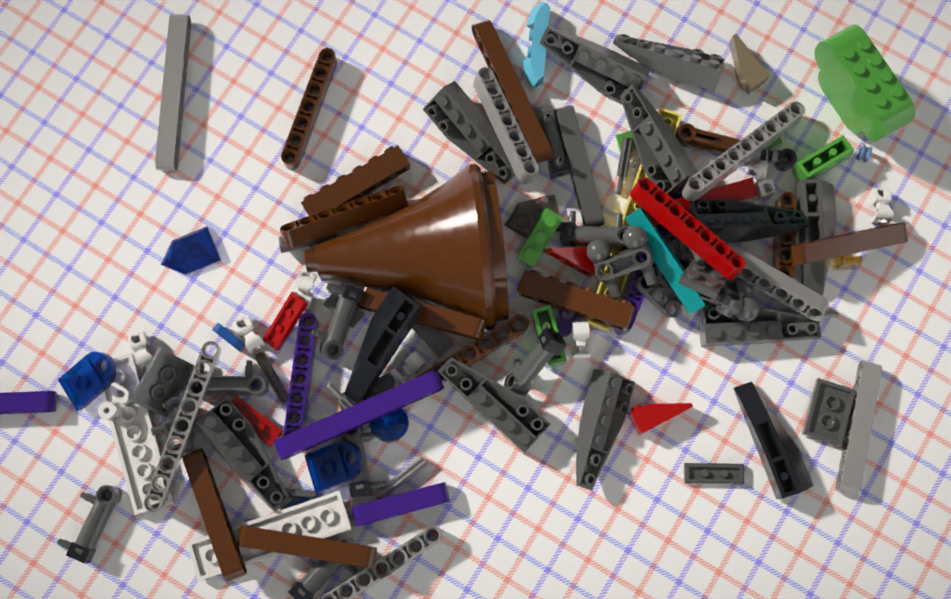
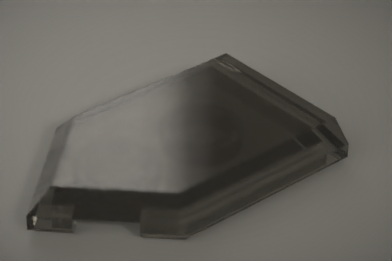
[504,195,562,238]

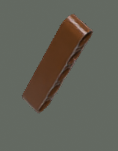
[772,192,797,278]

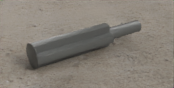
[616,137,634,195]

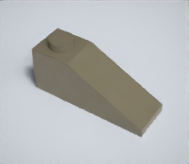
[729,34,770,94]

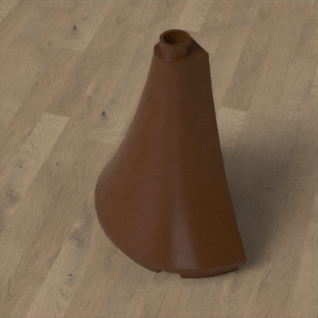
[305,164,509,330]

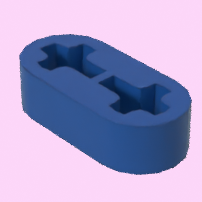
[212,323,245,352]

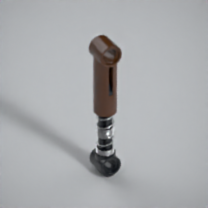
[675,123,797,172]

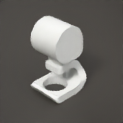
[746,161,775,199]
[870,188,894,224]
[295,271,317,309]
[233,314,266,354]
[571,322,591,358]
[128,330,153,370]
[390,350,427,385]
[98,382,133,420]

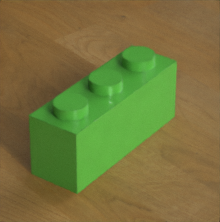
[792,135,854,182]
[515,208,563,267]
[530,305,567,369]

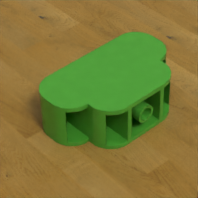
[814,24,915,141]

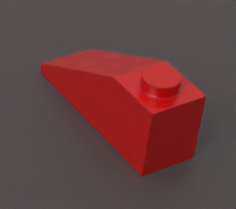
[543,247,596,276]
[628,403,693,435]

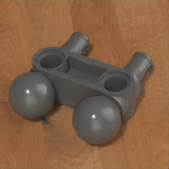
[586,226,658,297]
[700,276,759,322]

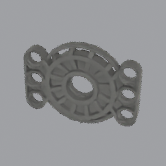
[635,234,694,318]

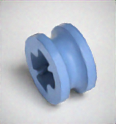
[856,144,873,163]

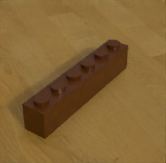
[301,145,411,216]
[517,270,635,332]

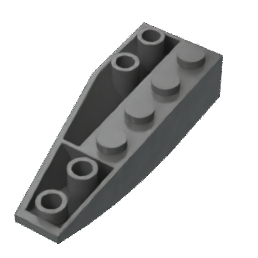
[613,34,725,92]
[423,81,515,184]
[795,179,836,295]
[437,357,551,454]

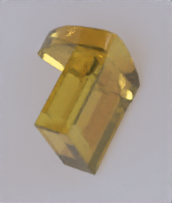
[833,254,862,270]

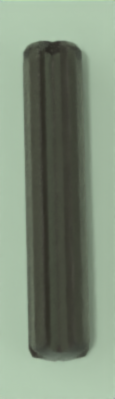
[254,352,289,404]

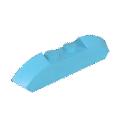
[523,1,550,88]

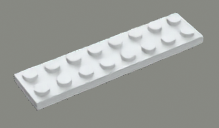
[94,353,175,515]
[187,490,352,581]

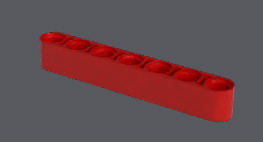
[630,177,746,280]
[645,177,758,226]

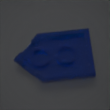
[161,226,221,275]

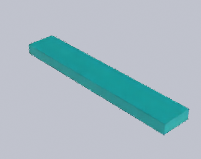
[625,207,707,314]

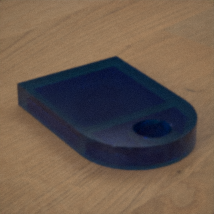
[58,352,116,411]
[304,441,363,493]

